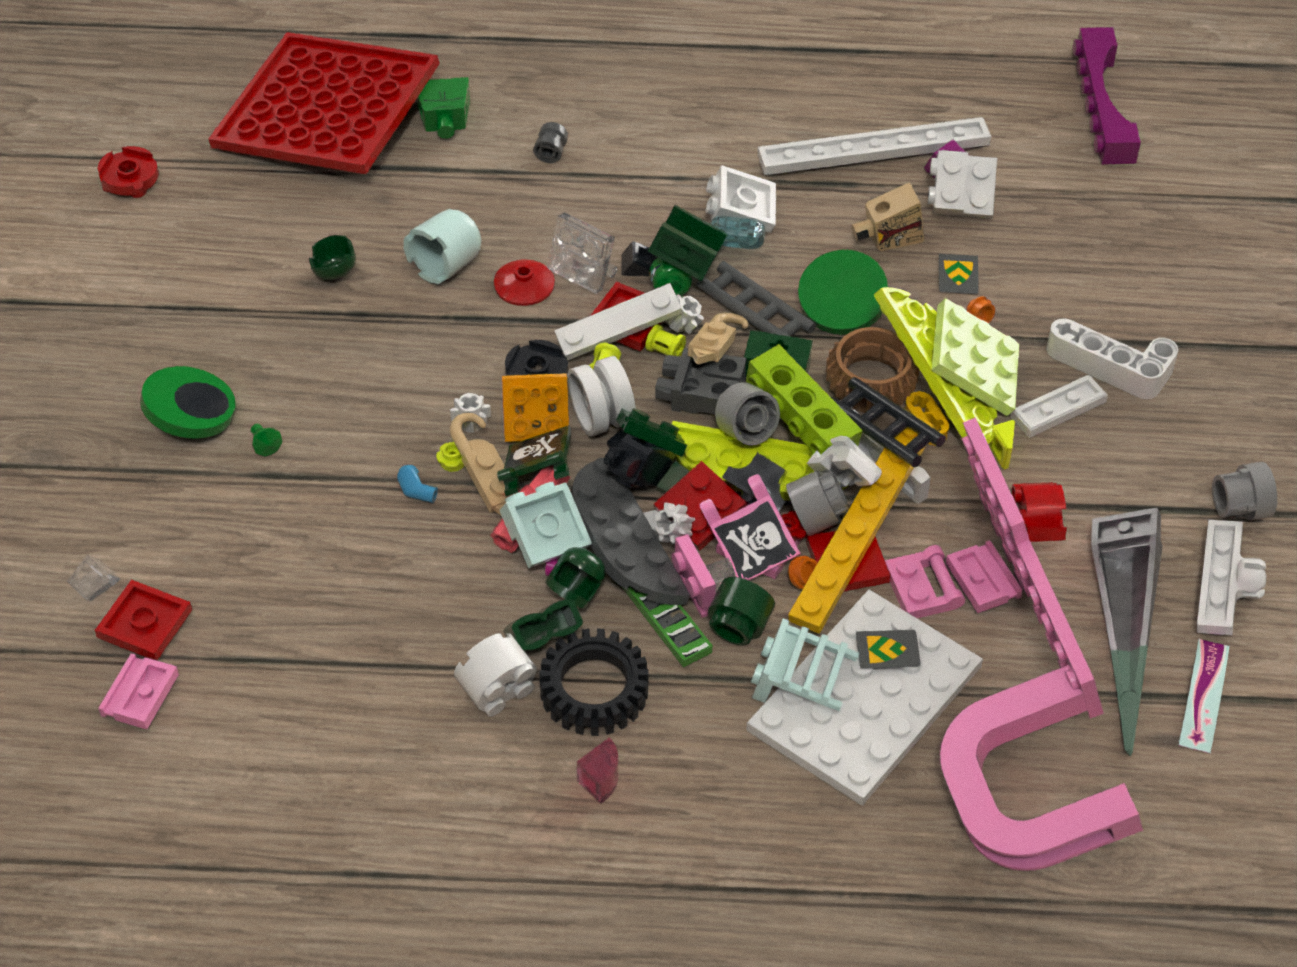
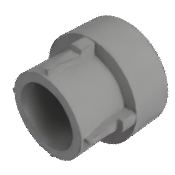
[1212,462,1277,520]

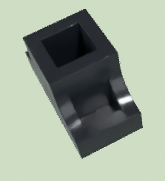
[722,452,787,514]

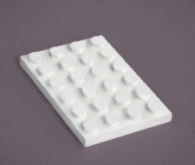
[746,590,983,806]

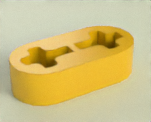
[905,391,949,446]

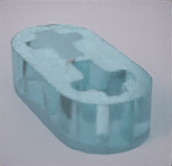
[709,216,766,249]

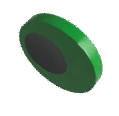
[140,366,236,439]

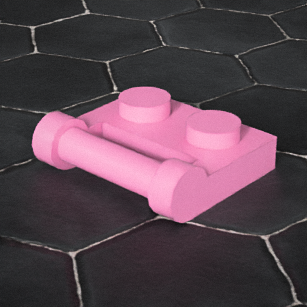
[885,545,965,618]

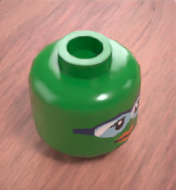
[649,257,692,297]

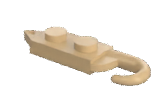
[688,313,749,364]
[450,413,519,515]

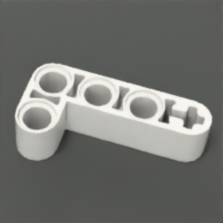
[1046,319,1178,399]

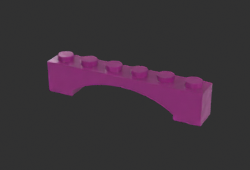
[1073,27,1141,165]

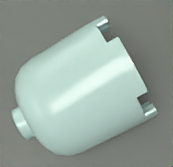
[404,209,481,284]

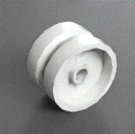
[567,356,636,436]

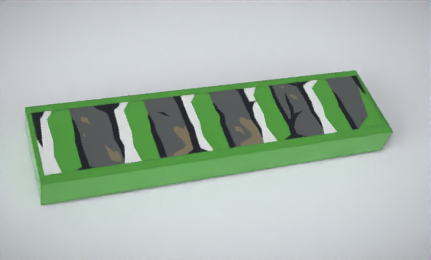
[622,586,713,668]

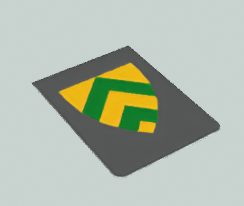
[939,254,979,294]
[856,630,921,669]

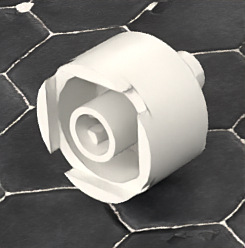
[454,633,537,717]

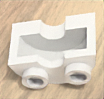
[806,436,882,487]

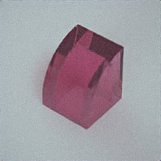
[577,737,618,804]

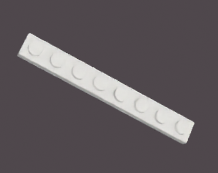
[758,117,991,175]

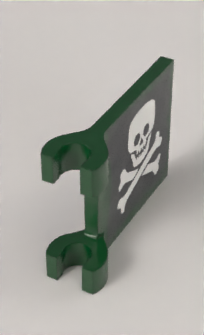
[497,425,572,496]

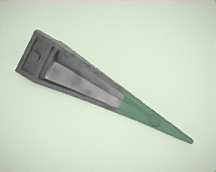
[1091,507,1163,756]

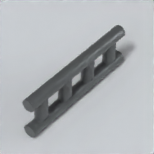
[696,261,816,337]

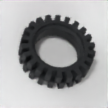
[539,628,649,736]

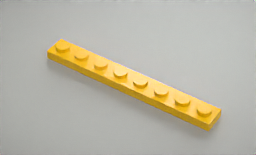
[788,420,934,634]

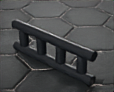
[831,377,946,468]

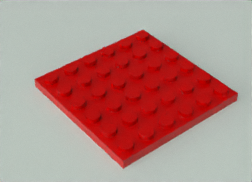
[208,32,439,174]

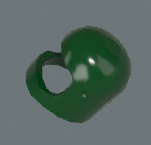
[545,547,606,609]

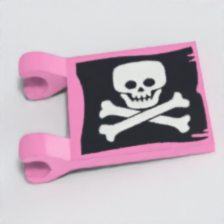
[700,474,801,581]

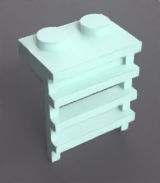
[750,619,859,711]

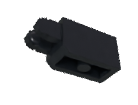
[604,434,676,489]

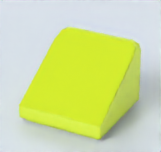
[989,420,1015,470]

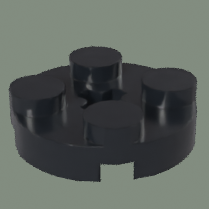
[505,340,568,376]

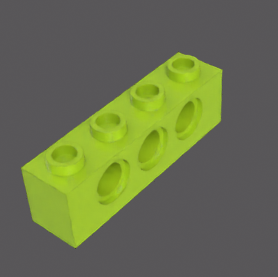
[746,344,863,455]

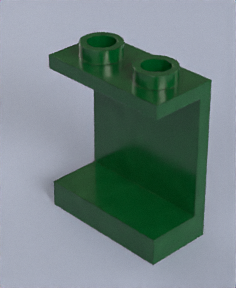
[648,205,728,281]

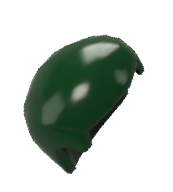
[309,235,356,280]

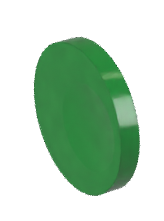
[798,249,888,335]

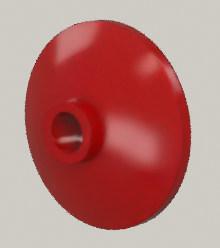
[494,259,555,306]

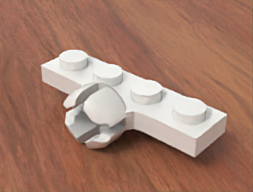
[1197,520,1266,635]

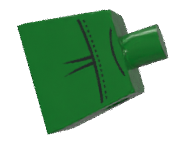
[416,77,470,139]

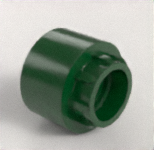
[708,577,776,645]

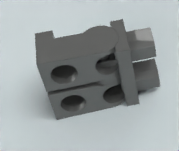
[655,348,747,414]

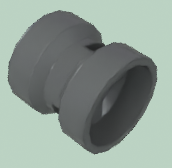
[533,122,568,163]

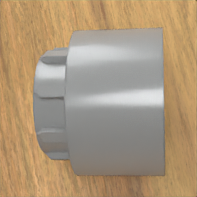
[715,382,780,445]
[786,470,849,536]

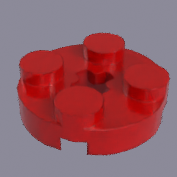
[97,146,159,198]

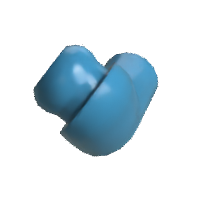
[397,465,438,503]

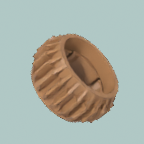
[826,327,919,413]

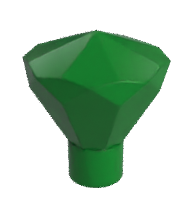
[250,424,283,457]

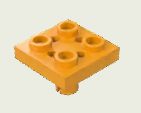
[502,373,569,442]

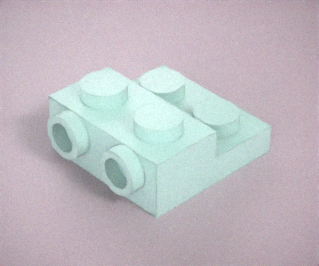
[499,482,592,568]

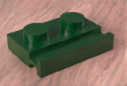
[616,408,688,457]

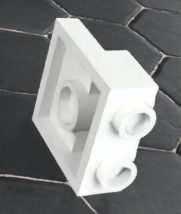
[928,150,997,219]
[706,165,776,233]

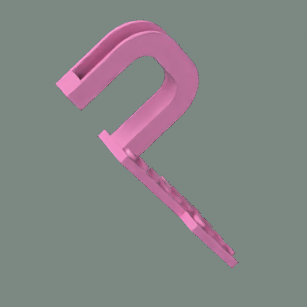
[940,418,1143,871]

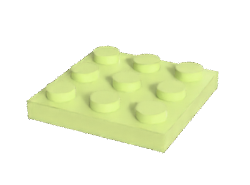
[931,298,1019,416]

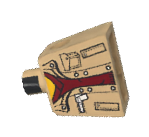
[852,183,924,251]

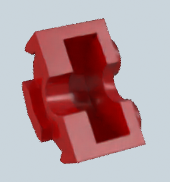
[1011,482,1067,542]

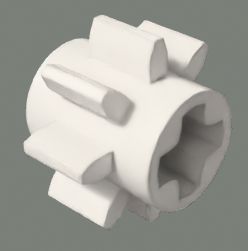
[665,294,704,334]
[450,393,491,433]
[651,502,695,544]

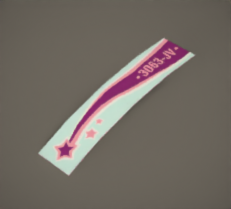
[1179,639,1230,753]

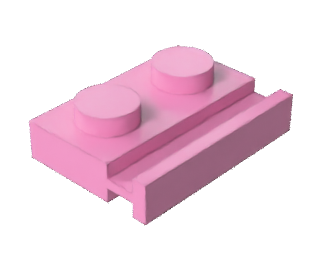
[671,534,716,618]
[946,540,1023,613]
[98,654,179,729]

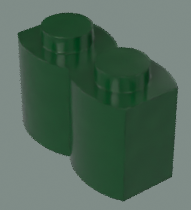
[503,600,583,653]

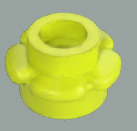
[436,442,464,472]

